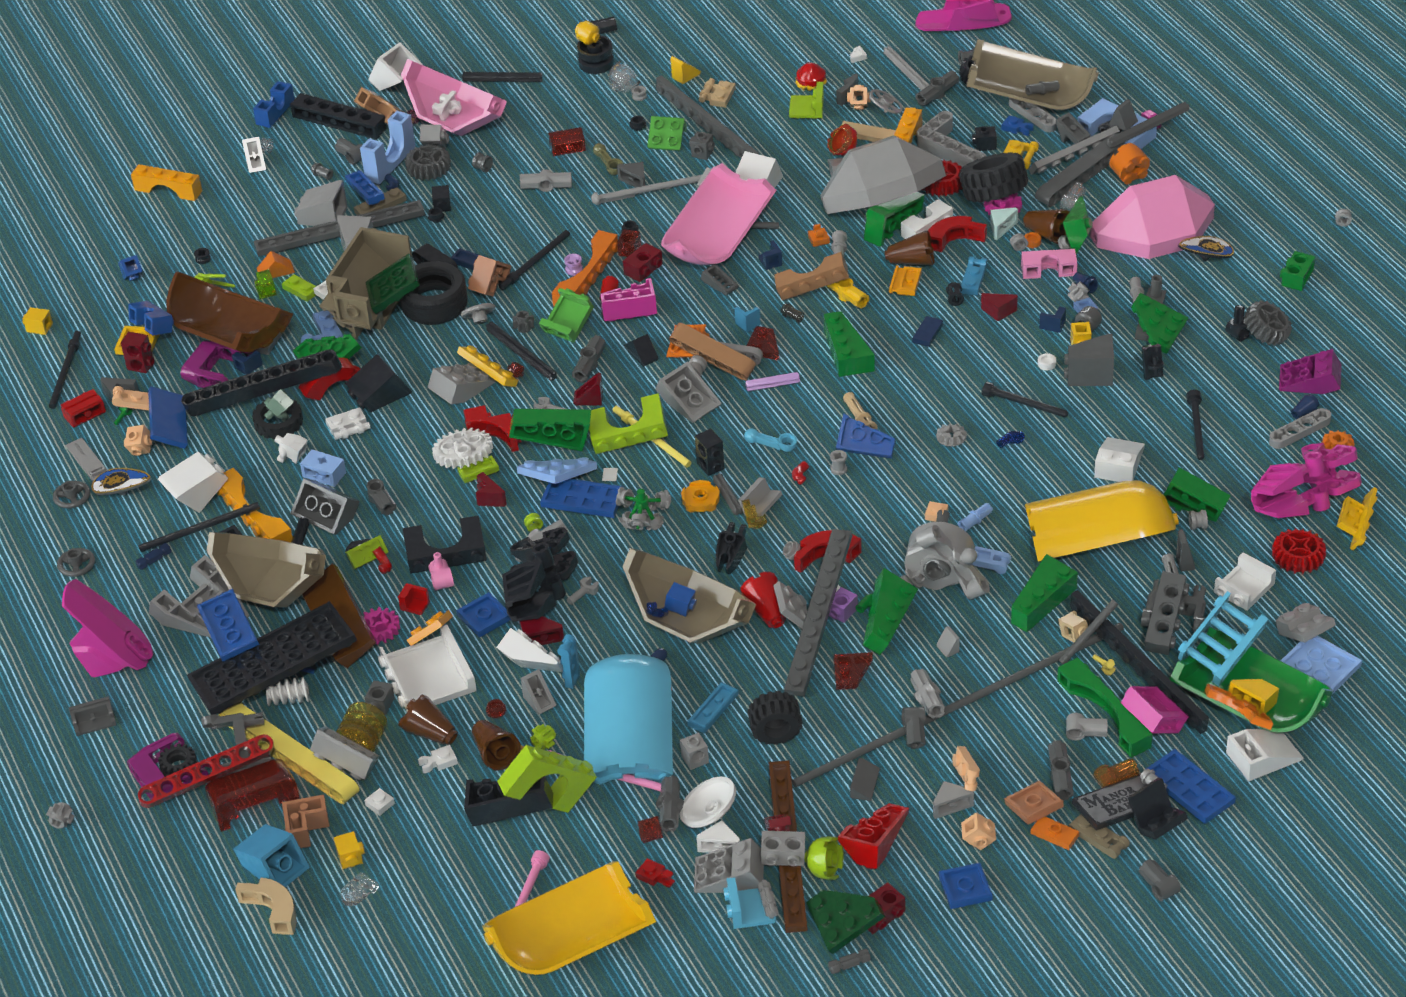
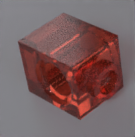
[617,229,641,257]

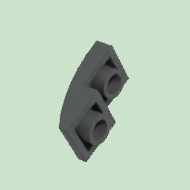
[836,73,858,106]

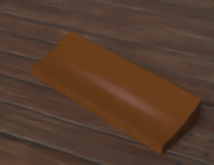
[302,563,376,668]

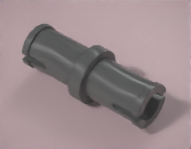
[1025,80,1060,95]

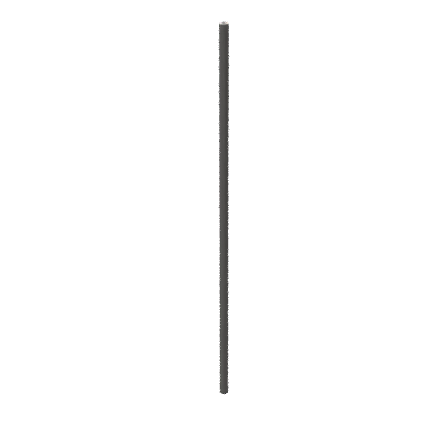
[792,623,1124,787]

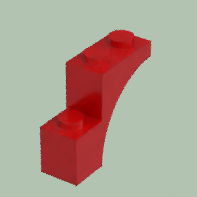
[463,405,521,452]

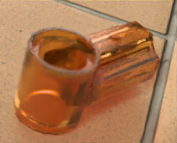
[1093,758,1139,788]

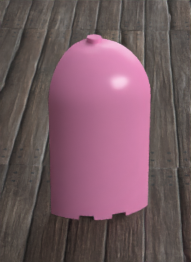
[661,163,777,265]

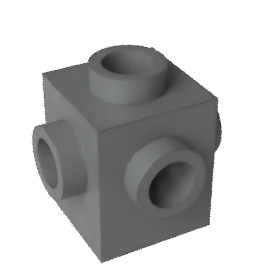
[689,131,715,160]

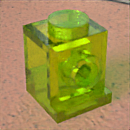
[254,269,276,300]

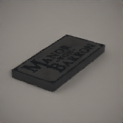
[1072,774,1147,831]

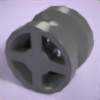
[472,152,493,172]

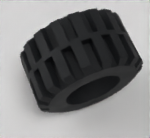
[748,691,803,745]

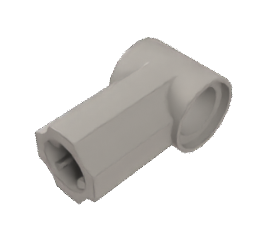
[1066,713,1108,741]

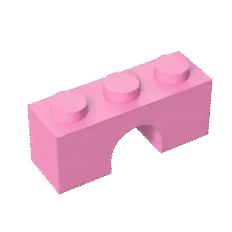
[1021,249,1077,279]

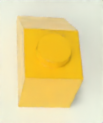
[1229,679,1279,714]

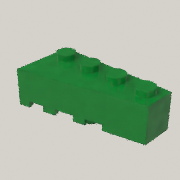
[823,311,875,377]
[1011,554,1078,632]
[863,568,918,655]

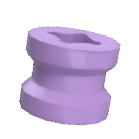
[564,254,583,276]

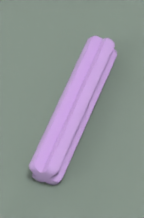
[746,372,800,391]

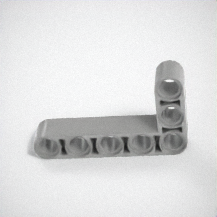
[917,111,986,167]

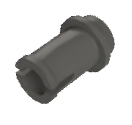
[311,163,333,180]

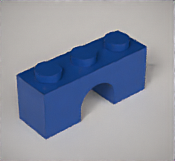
[253,81,295,128]
[128,301,174,335]

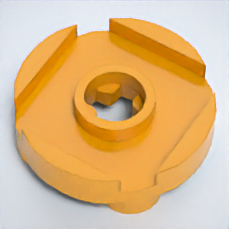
[681,480,720,513]

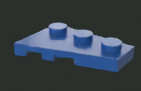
[836,413,896,459]

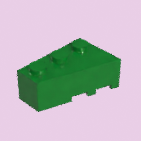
[1163,467,1231,522]

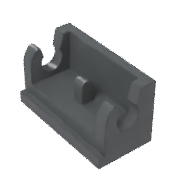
[69,696,116,736]

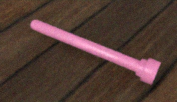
[515,850,550,907]

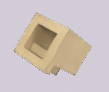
[1058,611,1088,642]

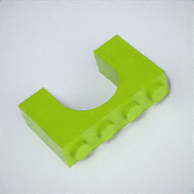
[589,393,668,454]
[497,745,597,813]

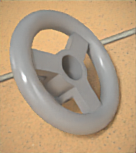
[461,303,495,324]

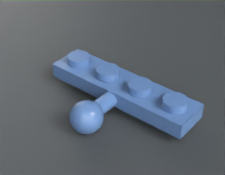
[301,310,343,343]

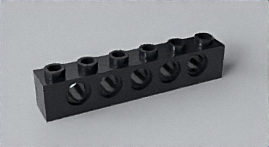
[290,93,387,140]

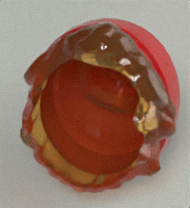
[827,124,858,156]

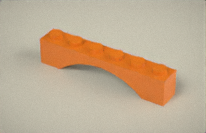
[552,230,620,307]

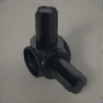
[1225,305,1250,342]

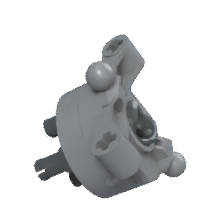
[900,510,990,600]

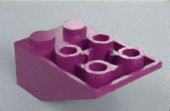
[1279,349,1342,394]

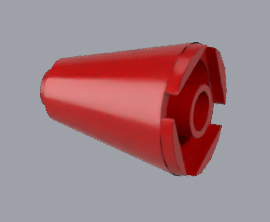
[740,572,786,628]

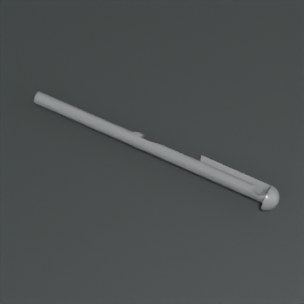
[591,174,703,205]

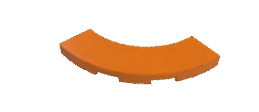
[1205,684,1273,730]

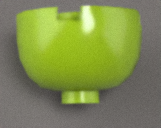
[804,836,844,880]

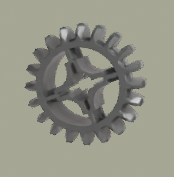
[405,144,451,181]
[1244,300,1292,346]

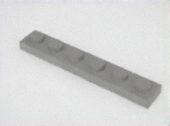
[1028,125,1120,175]

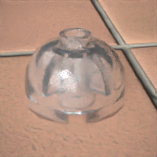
[608,61,641,94]

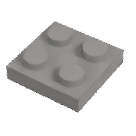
[773,581,807,629]

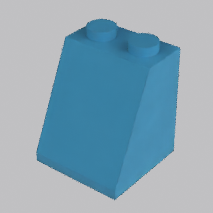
[233,824,310,887]

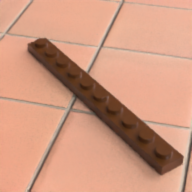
[769,760,807,933]

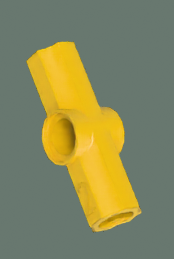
[827,278,869,309]

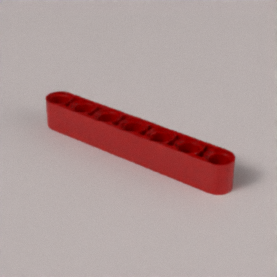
[138,734,273,808]

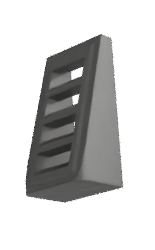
[701,264,739,295]
[1176,529,1195,571]

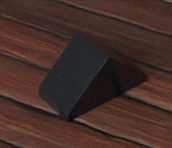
[624,334,658,367]

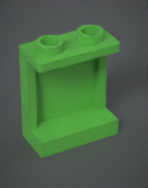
[539,288,594,343]

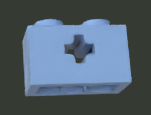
[300,449,346,487]

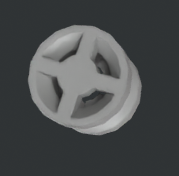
[1189,510,1208,530]

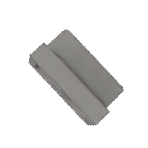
[738,477,783,516]

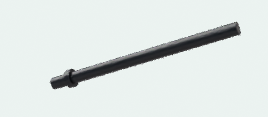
[138,502,261,552]

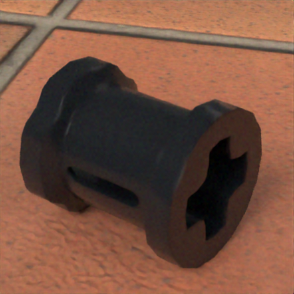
[946,282,964,306]

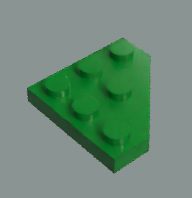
[1131,293,1188,354]
[293,334,362,359]

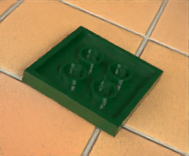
[365,253,420,314]

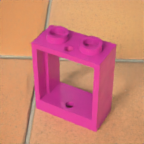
[1121,686,1188,733]

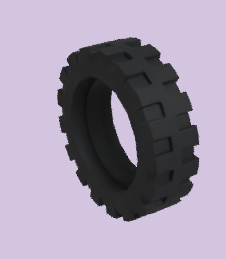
[252,397,303,439]

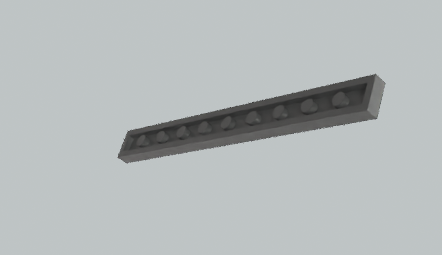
[656,75,759,159]
[253,200,425,256]
[784,529,853,697]

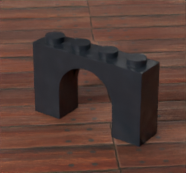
[402,515,487,574]

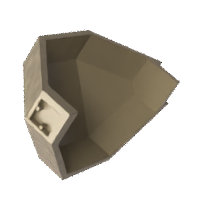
[207,532,326,607]
[623,548,756,644]

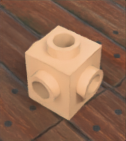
[847,85,871,110]
[124,425,153,456]
[961,812,996,850]

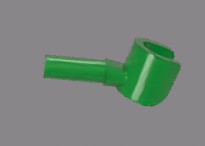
[114,407,133,425]

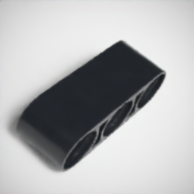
[412,243,458,268]

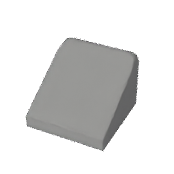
[937,626,960,657]

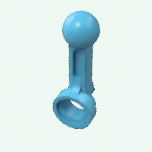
[744,428,797,452]

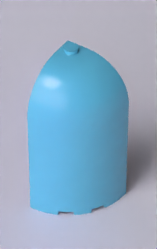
[584,654,673,785]

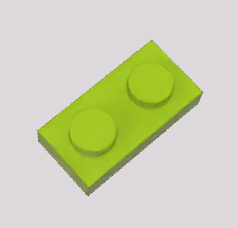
[282,274,316,302]

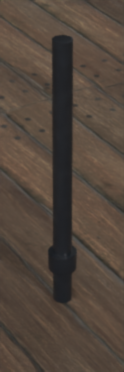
[499,230,570,290]
[48,331,81,409]

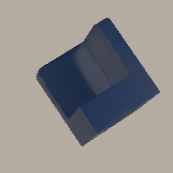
[758,240,782,270]
[1039,306,1066,333]
[232,351,263,375]

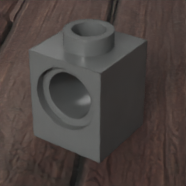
[364,680,395,715]

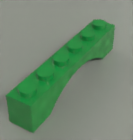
[1057,657,1153,758]

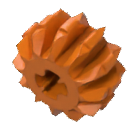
[1321,429,1355,450]

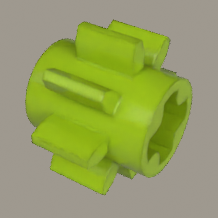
[530,724,556,750]

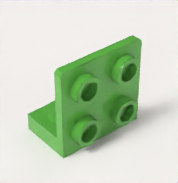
[647,116,687,151]

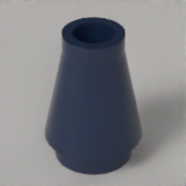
[1073,272,1098,293]
[1291,394,1319,419]

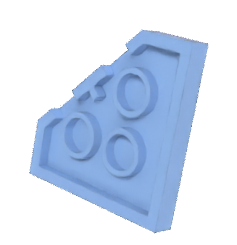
[517,457,597,484]

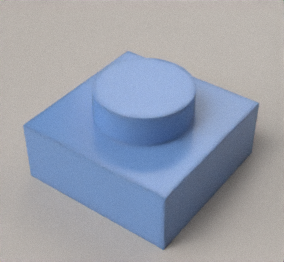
[1073,297,1098,313]

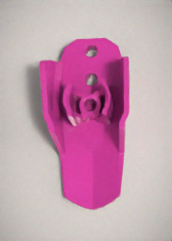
[915,0,1012,31]
[62,579,153,677]

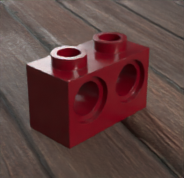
[121,331,155,374]
[868,882,905,934]

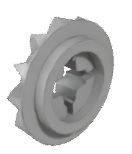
[936,423,967,446]

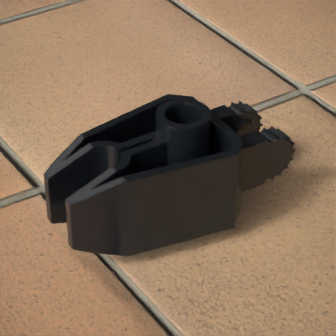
[716,522,747,574]

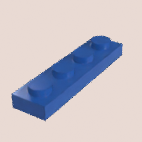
[345,170,385,205]

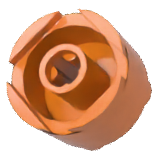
[1109,143,1150,184]

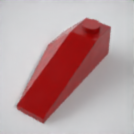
[838,803,909,869]

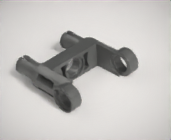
[1141,579,1206,634]
[201,712,272,779]

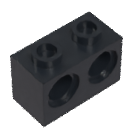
[695,429,725,476]

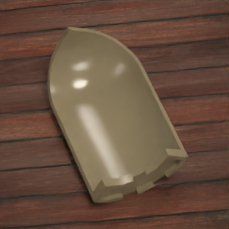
[966,39,1099,110]

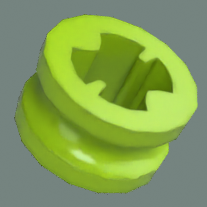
[524,513,543,532]

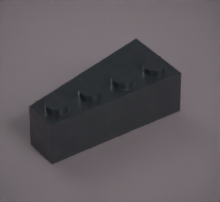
[464,776,553,827]

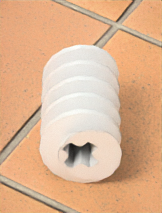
[266,677,309,706]

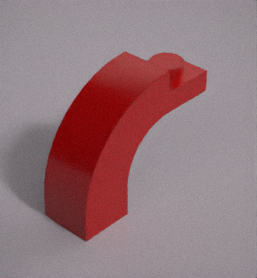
[928,216,987,252]
[298,358,360,400]
[794,530,862,573]

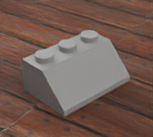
[310,726,379,780]

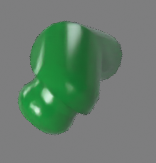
[856,594,872,613]

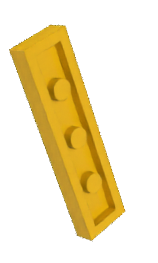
[457,345,519,387]

